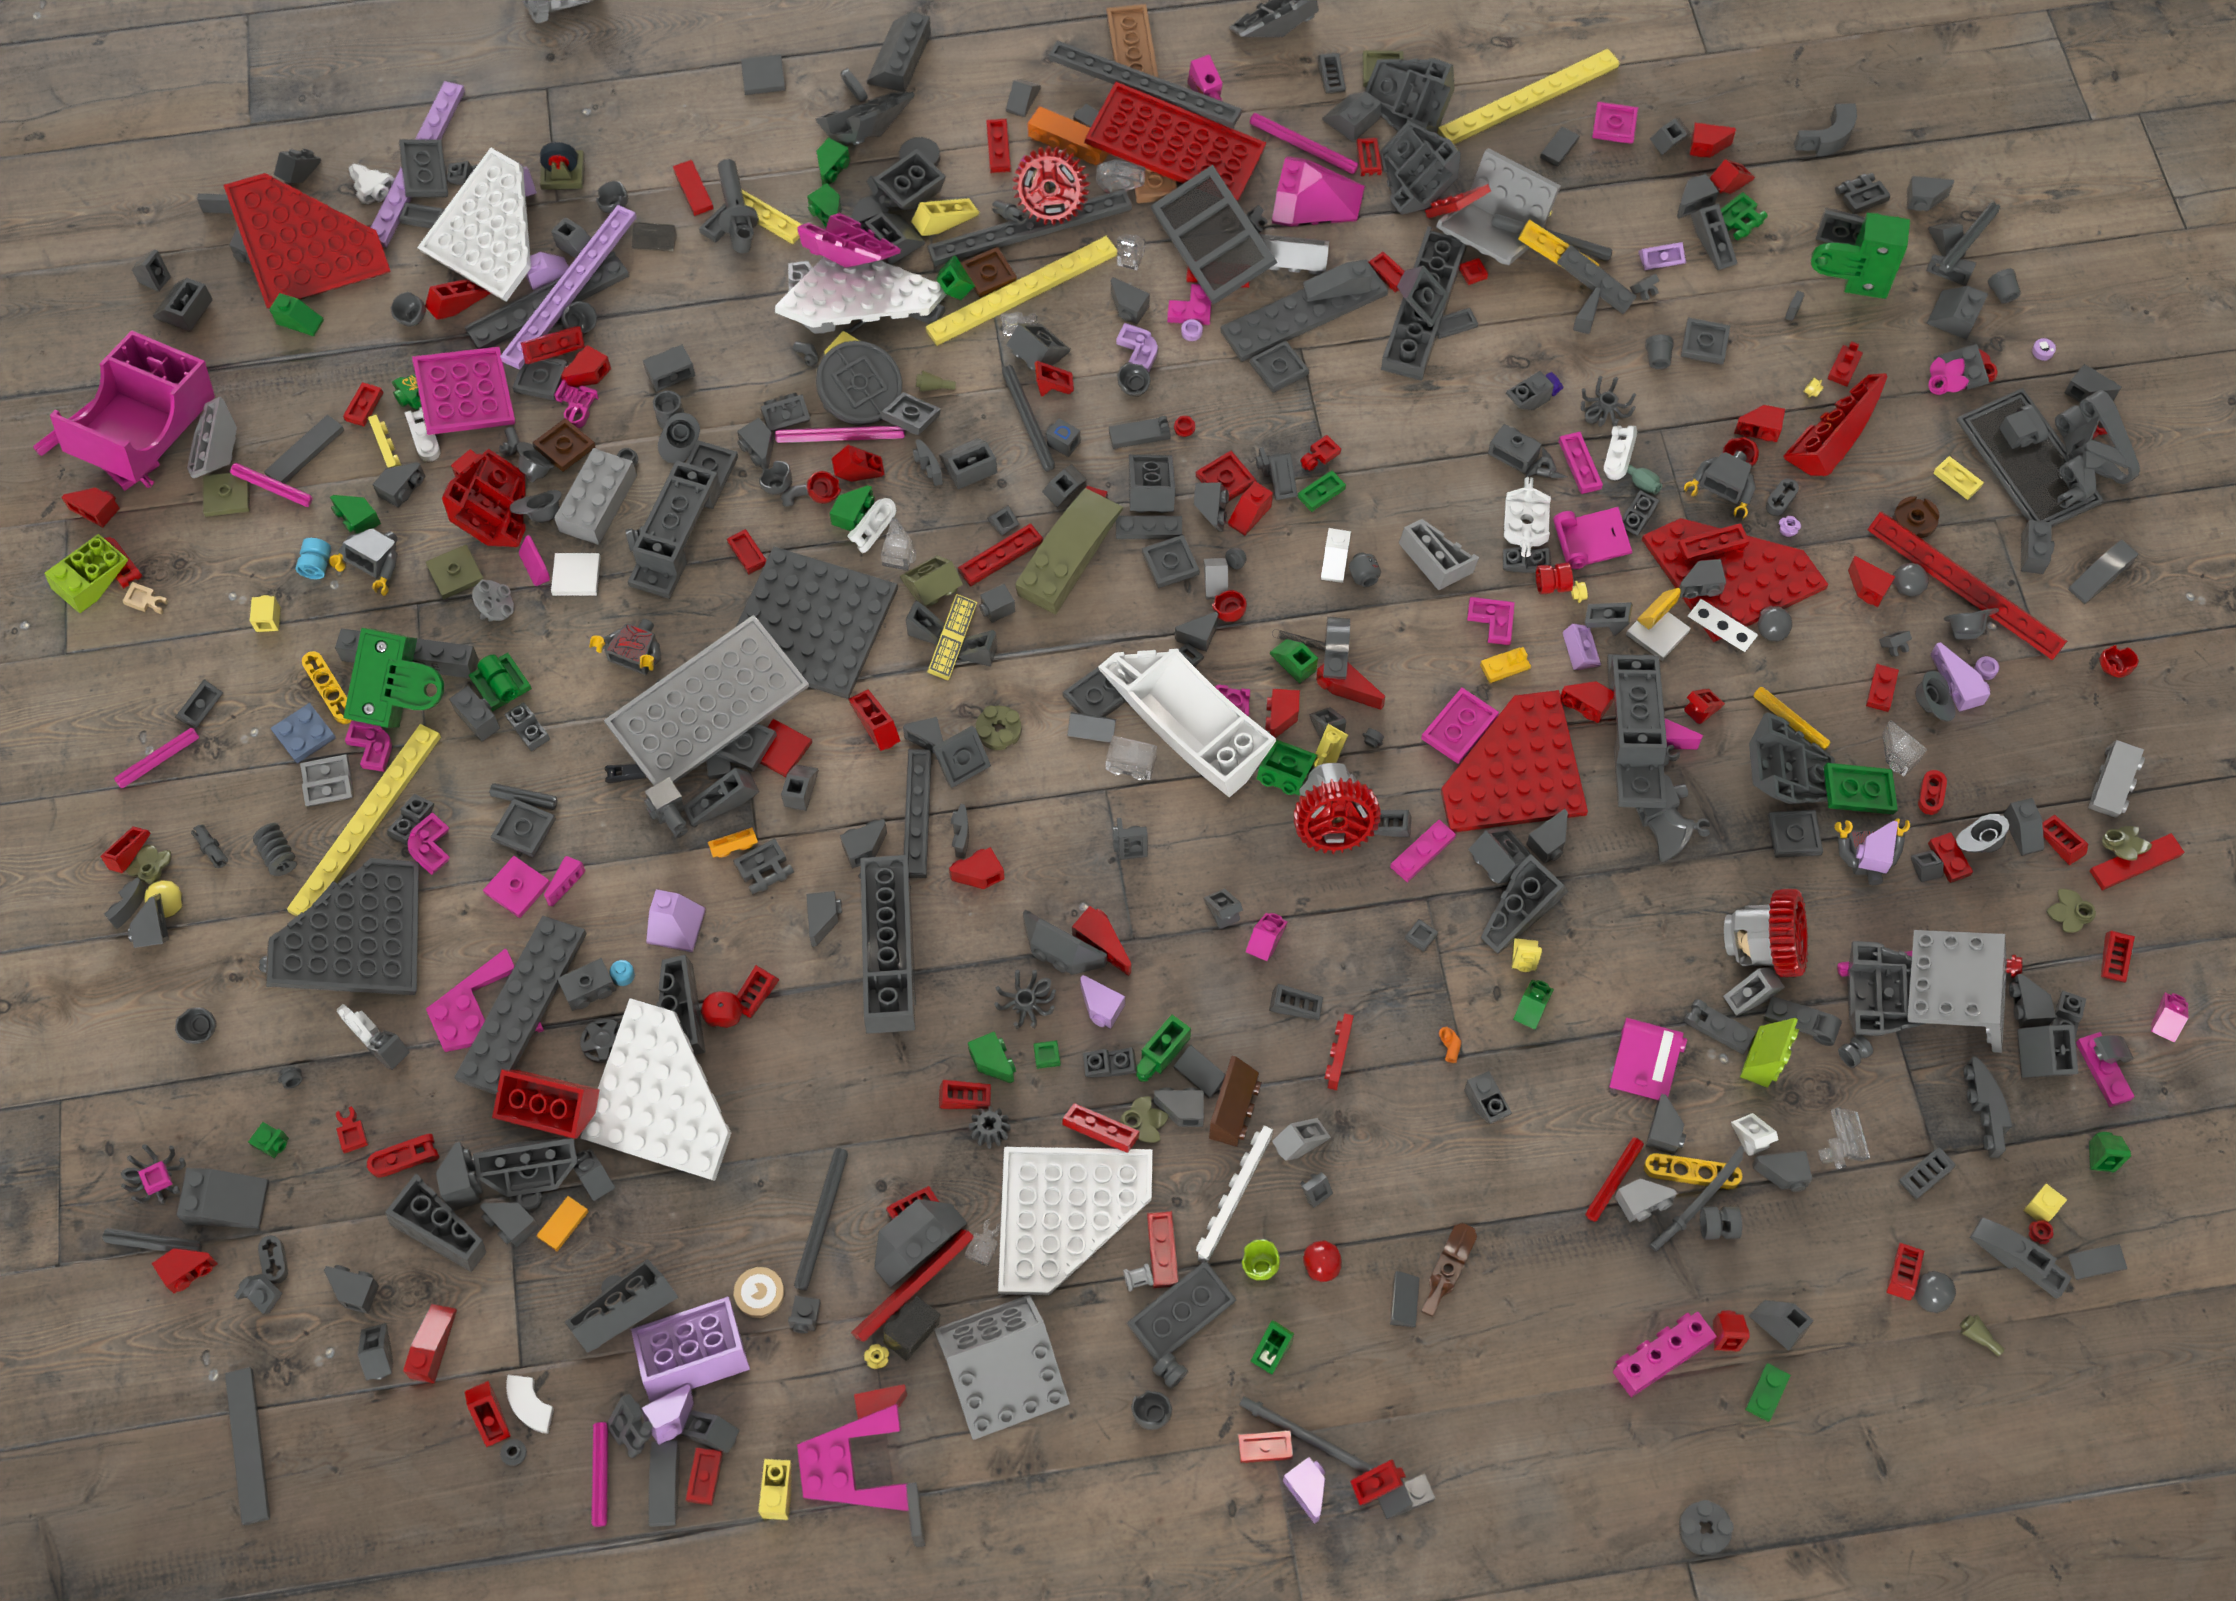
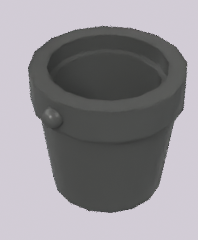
[1988,268,2021,304]
[1645,335,1674,369]

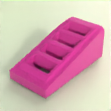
[544,856,585,907]

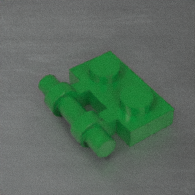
[1721,192,1768,240]

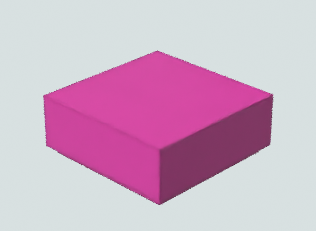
[138,1161,173,1195]

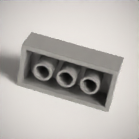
[554,448,637,545]

